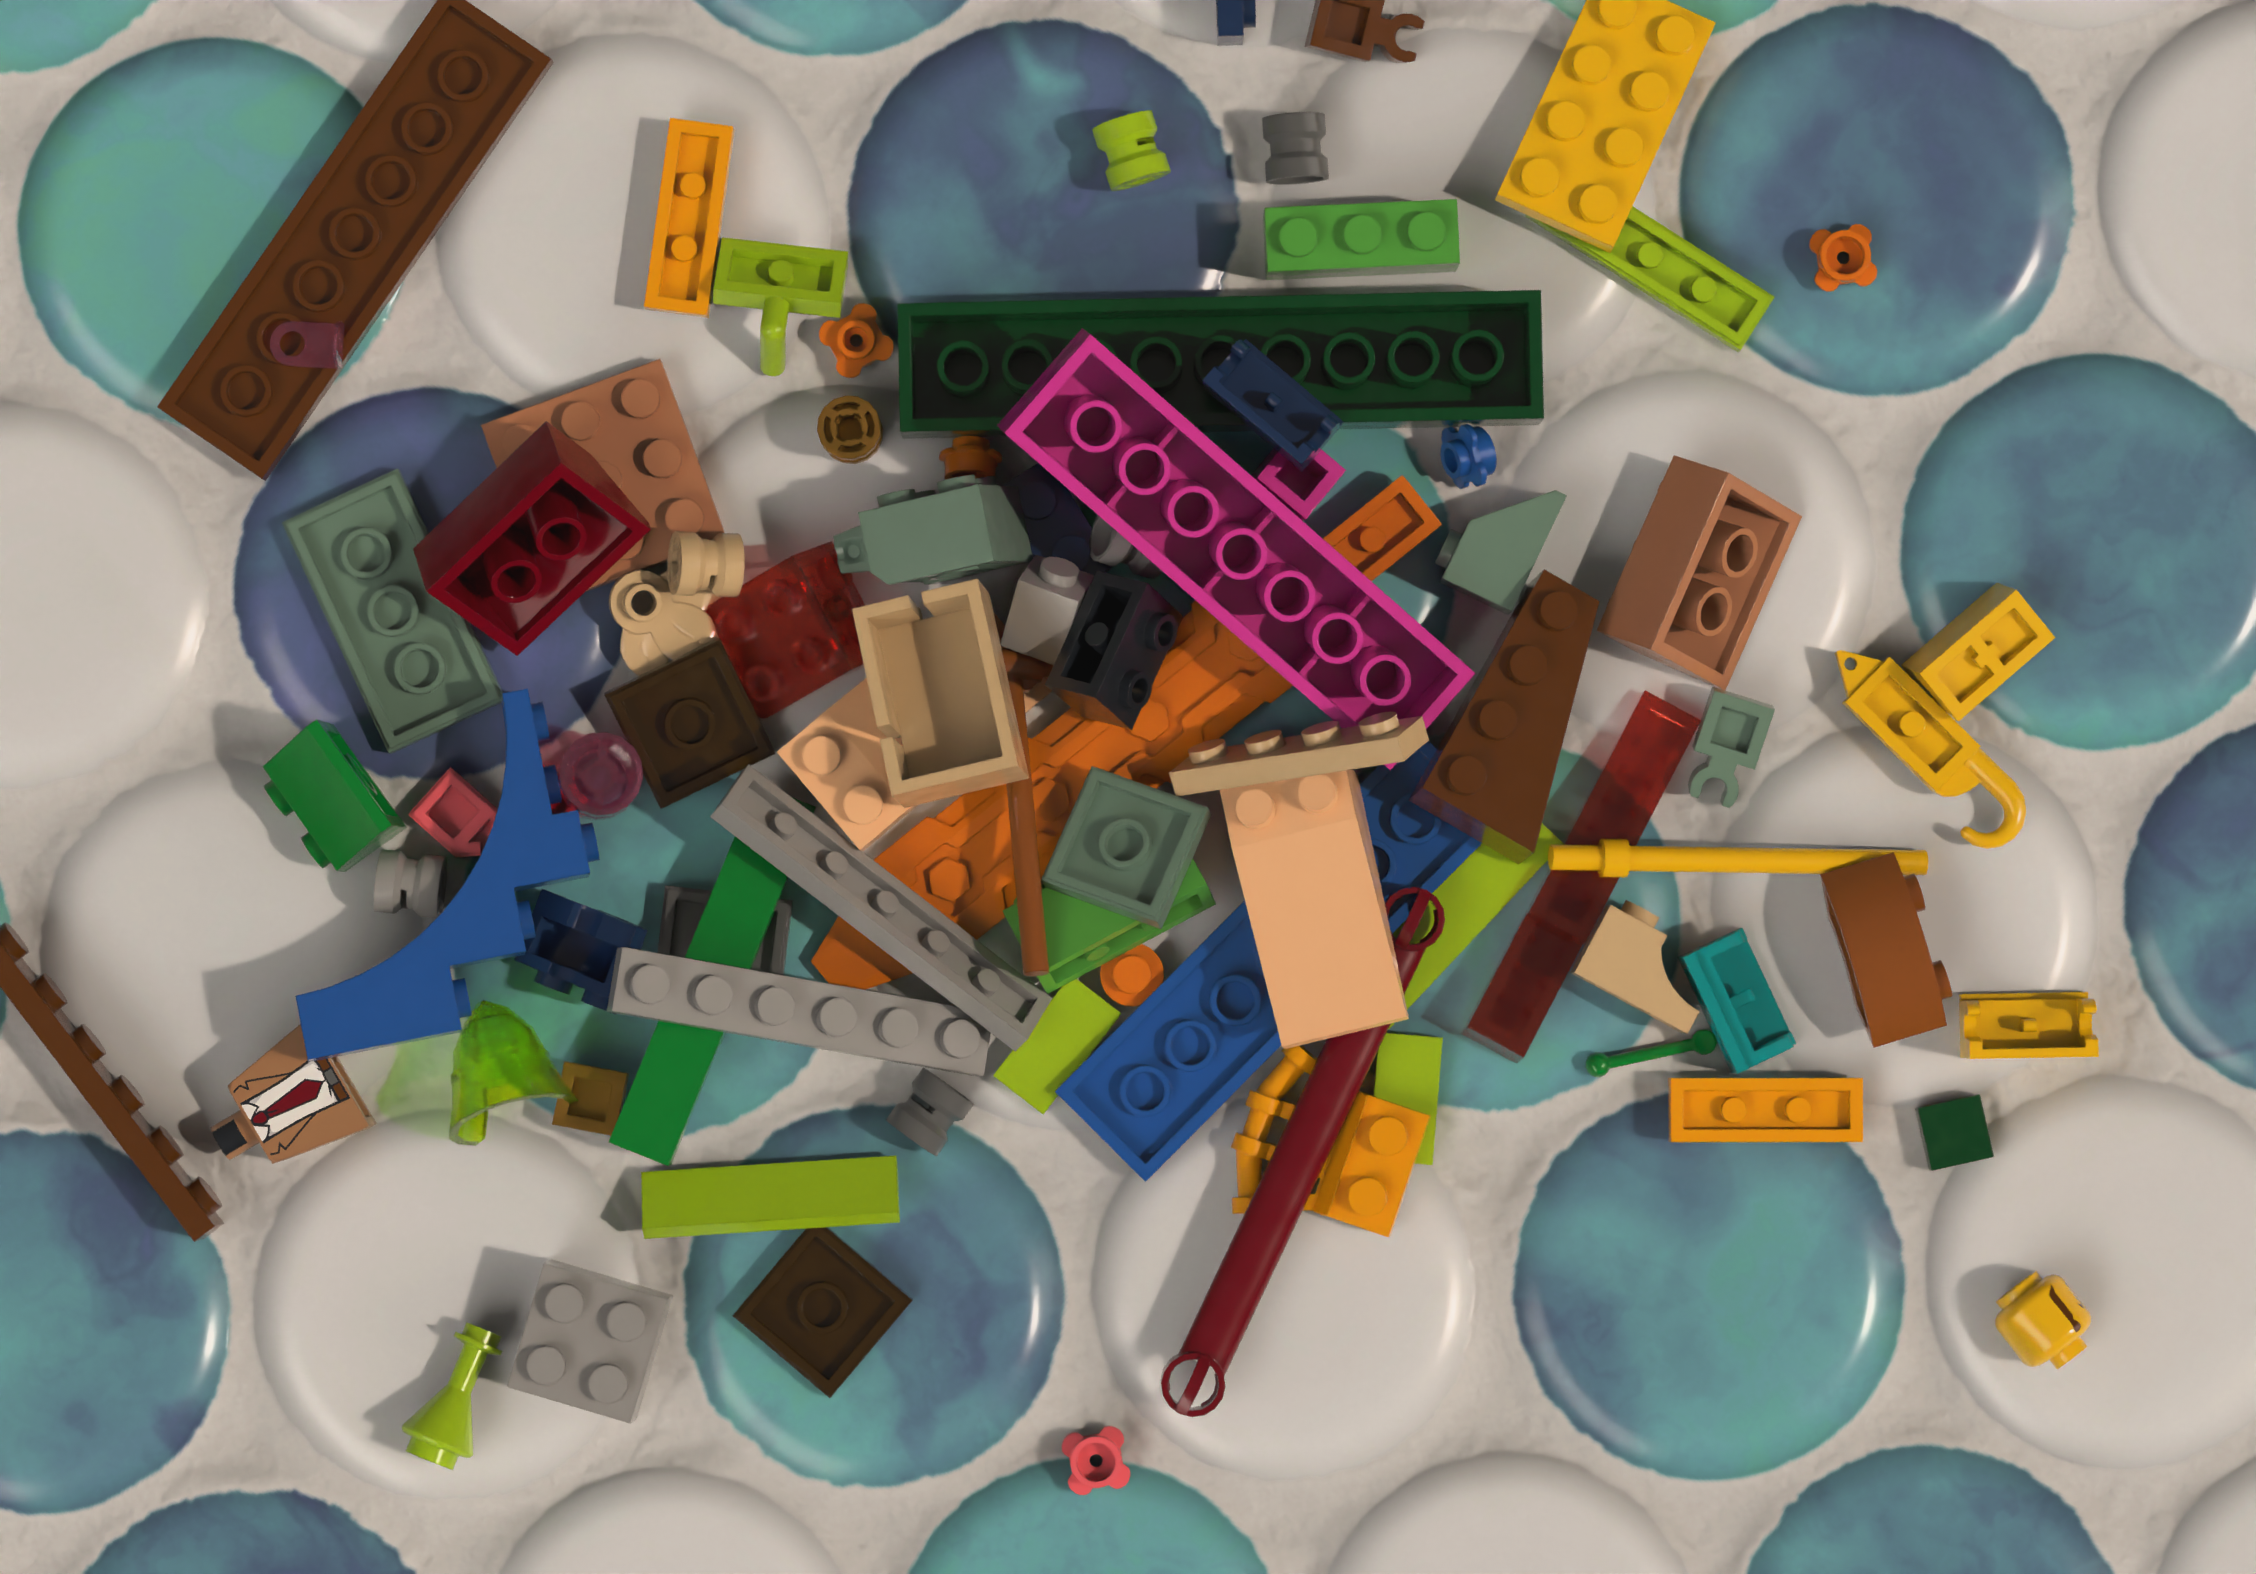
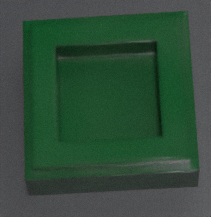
[1915,1094,1994,1171]

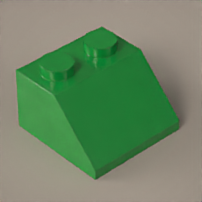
[262,719,407,872]

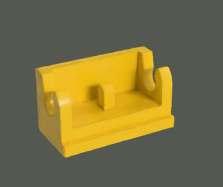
[1901,582,2055,721]
[1959,992,2099,1059]

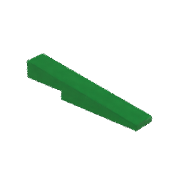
[609,797,817,1166]

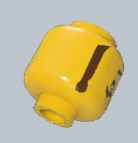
[1995,1271,2091,1369]

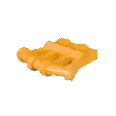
[1231,1045,1431,1237]

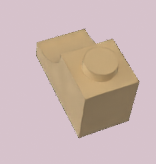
[1570,900,1700,1034]

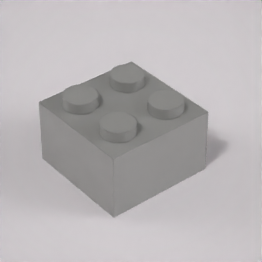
[507,1259,673,1424]

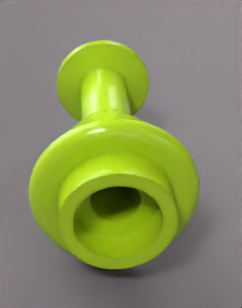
[402,1322,503,1470]

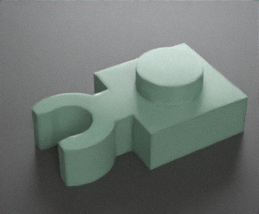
[1688,687,1775,808]

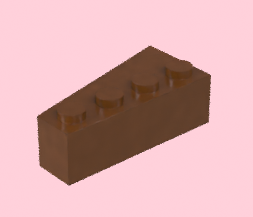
[1409,569,1600,864]

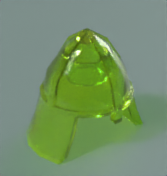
[449,1000,579,1146]

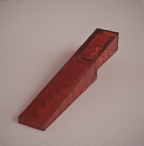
[1461,690,1701,1063]

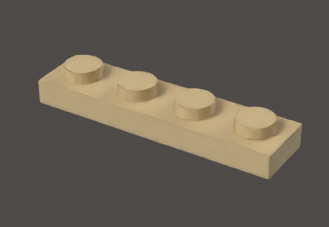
[1169,712,1429,796]

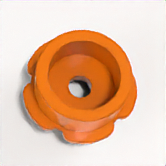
[939,436,1002,480]

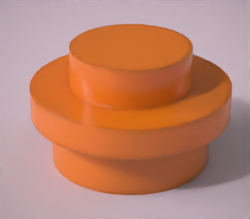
[1100,944,1164,1007]

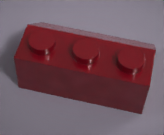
[413,421,651,656]

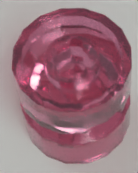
[557,732,643,821]

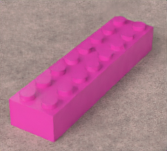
[997,328,1475,770]

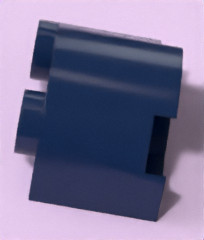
[514,889,648,1014]

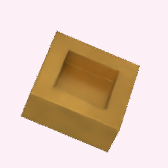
[552,1061,629,1136]

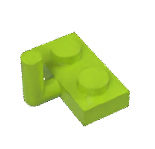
[713,237,848,376]

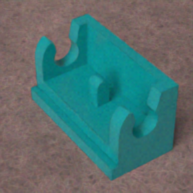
[1677,928,1796,1074]

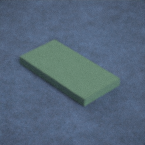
[282,469,503,754]

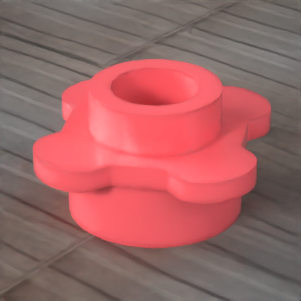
[1062,1426,1131,1495]

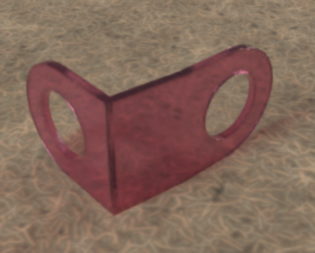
[270,321,345,369]

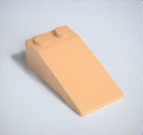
[777,613,1052,851]
[1220,769,1409,1049]

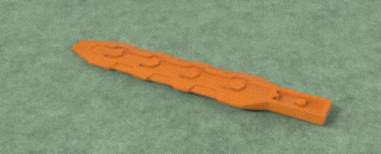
[811,475,1442,990]

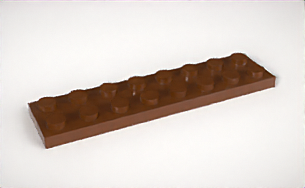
[157,0,554,481]

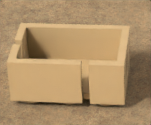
[852,579,1029,808]

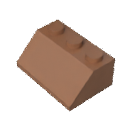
[1597,455,1802,690]

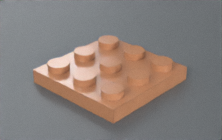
[481,359,725,592]

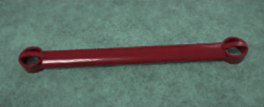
[1160,886,1445,1417]

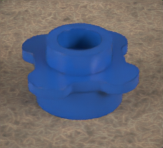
[1440,424,1497,489]

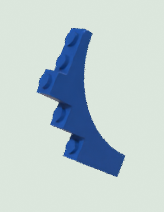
[295,689,600,1062]

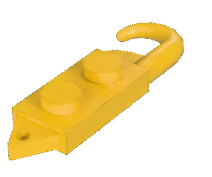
[1835,650,2027,849]

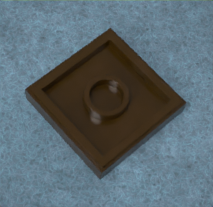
[604,637,776,809]
[732,1227,913,1398]

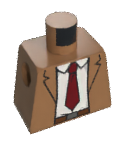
[211,1024,377,1164]

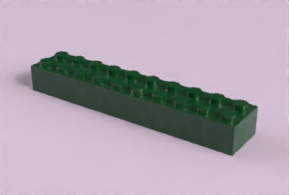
[897,290,1544,439]

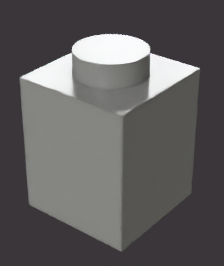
[1000,555,1094,665]

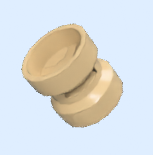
[667,531,745,597]

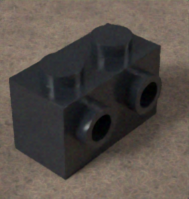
[1045,571,1183,730]

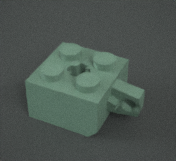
[833,475,1033,585]

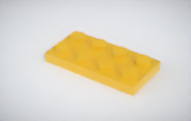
[1495,0,1716,253]

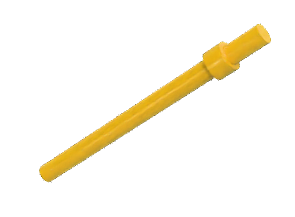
[1548,839,1928,878]

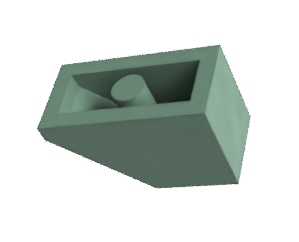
[1435,490,1567,615]

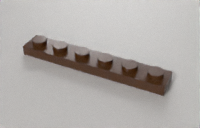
[0,922,224,1242]

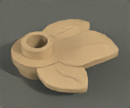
[609,570,721,676]

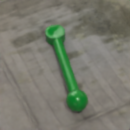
[1585,1030,1717,1077]

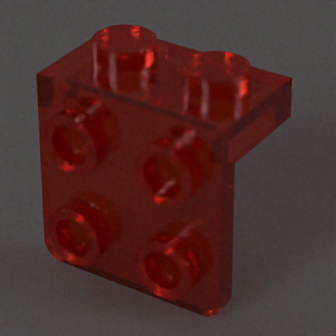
[705,541,865,718]

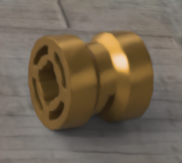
[817,395,883,464]

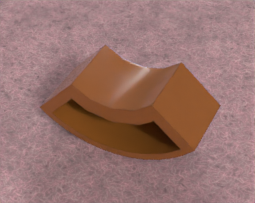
[1820,852,1952,1048]

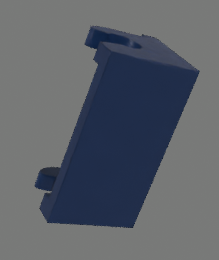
[1202,339,1344,472]

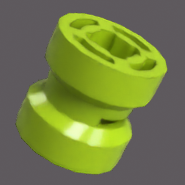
[1092,110,1171,191]

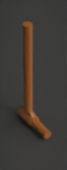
[1002,648,1054,976]

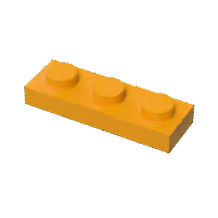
[644,118,735,318]
[1668,1077,1863,1142]

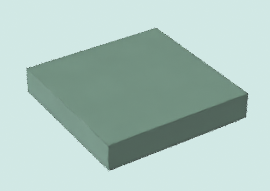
[1041,766,1212,929]

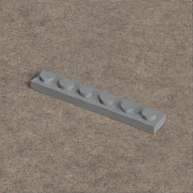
[710,764,1052,1051]
[607,947,991,1077]

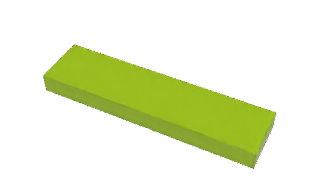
[1525,206,1775,353]
[1388,823,1564,1029]
[641,1156,900,1239]

